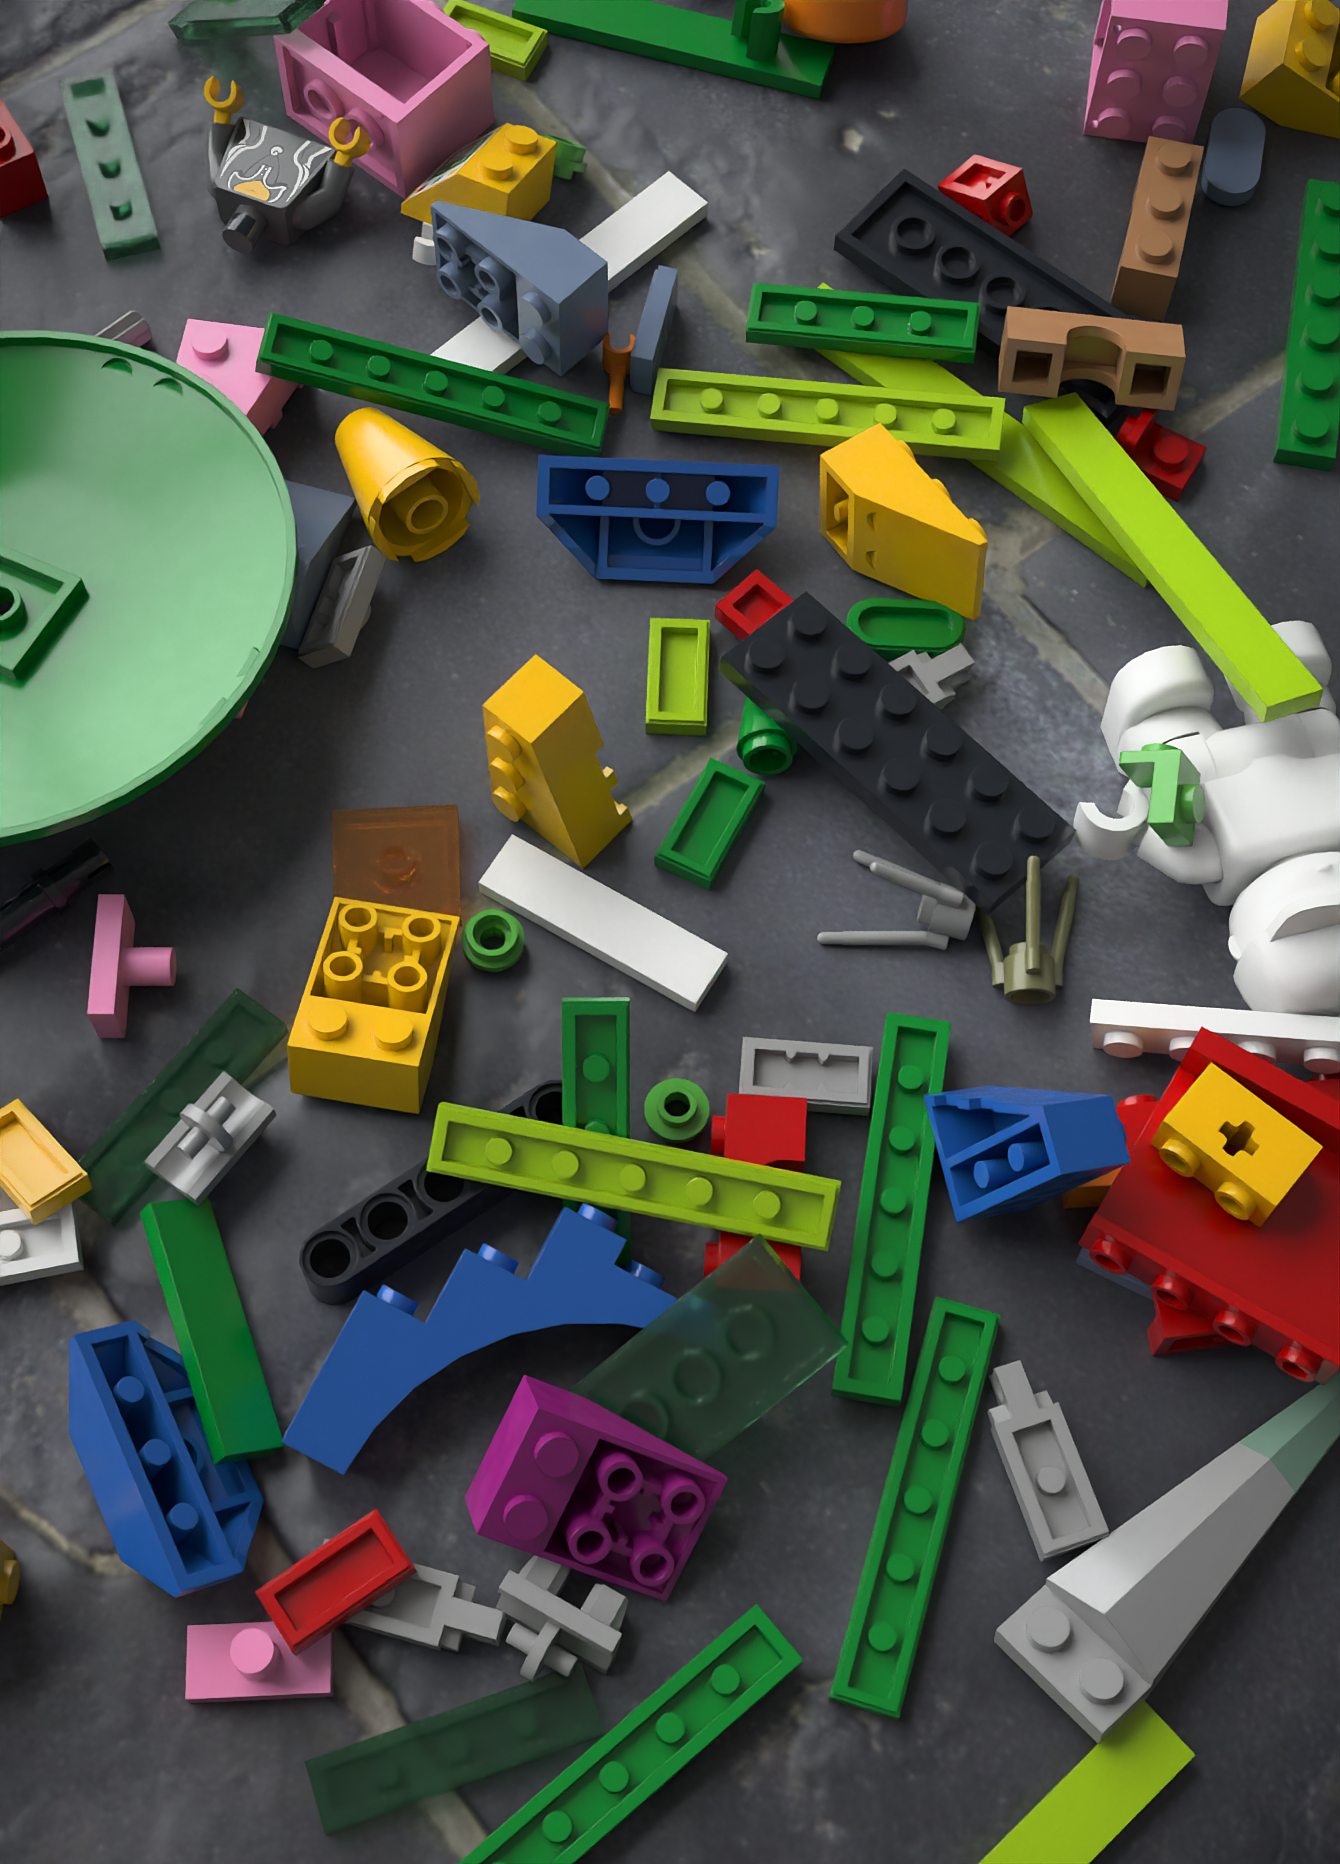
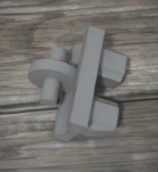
[144,1071,277,1206]
[495,1555,629,1682]

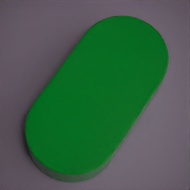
[845,598,966,660]

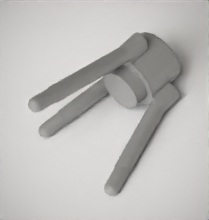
[817,850,976,950]

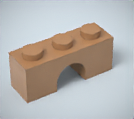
[1110,136,1204,321]
[998,306,1186,411]

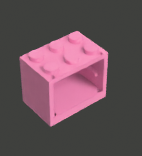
[273,0,494,199]
[1083,0,1228,144]

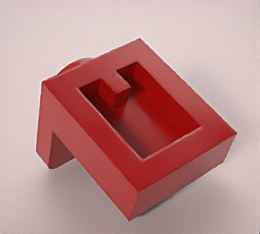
[937,155,1033,237]
[1116,408,1207,502]

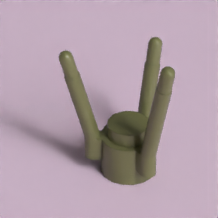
[975,856,1079,1005]

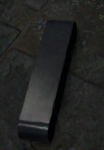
[299,1080,562,1305]

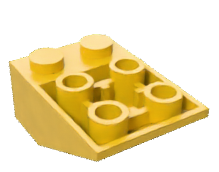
[1239,0,1340,139]
[820,423,988,620]
[287,897,460,1114]

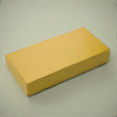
[0,1098,93,1226]

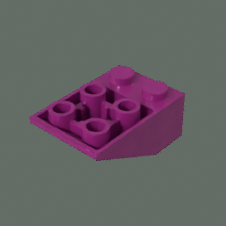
[464,1375,728,1602]

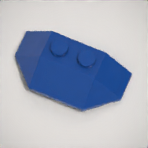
[536,455,780,584]
[69,1320,264,1598]

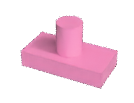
[87,894,177,1038]
[185,1622,334,1703]

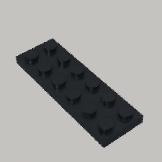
[834,169,1134,428]
[718,591,1077,915]

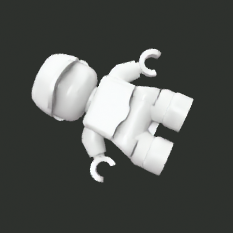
[1073,620,1340,1017]

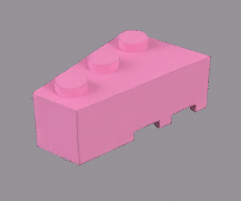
[176,319,304,437]

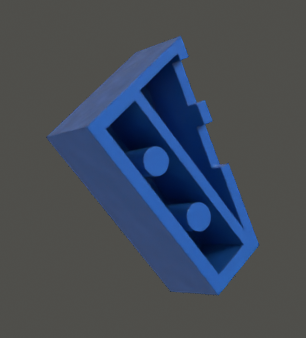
[923,1085,1131,1223]

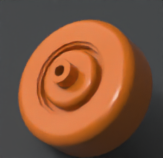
[782,0,908,43]

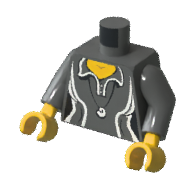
[204,76,371,254]

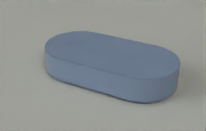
[1201,108,1266,206]

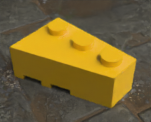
[482,654,632,869]

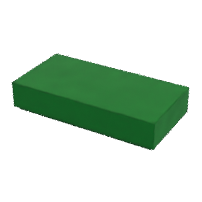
[654,757,766,891]

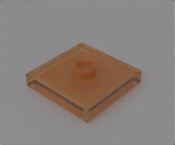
[332,804,462,927]

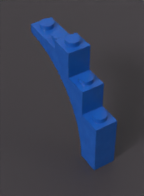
[281,1203,735,1475]

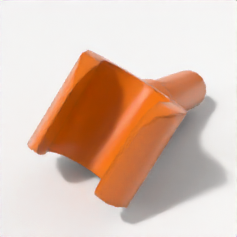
[602,333,635,415]

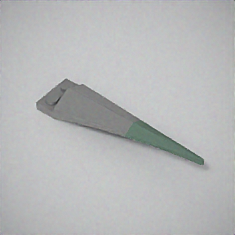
[994,1370,1340,1744]

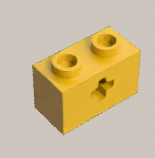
[1150,1062,1323,1228]

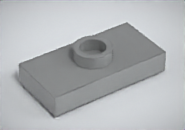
[297,545,387,669]
[739,1037,873,1116]

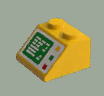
[401,123,557,225]

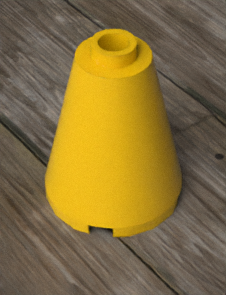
[335,407,480,562]

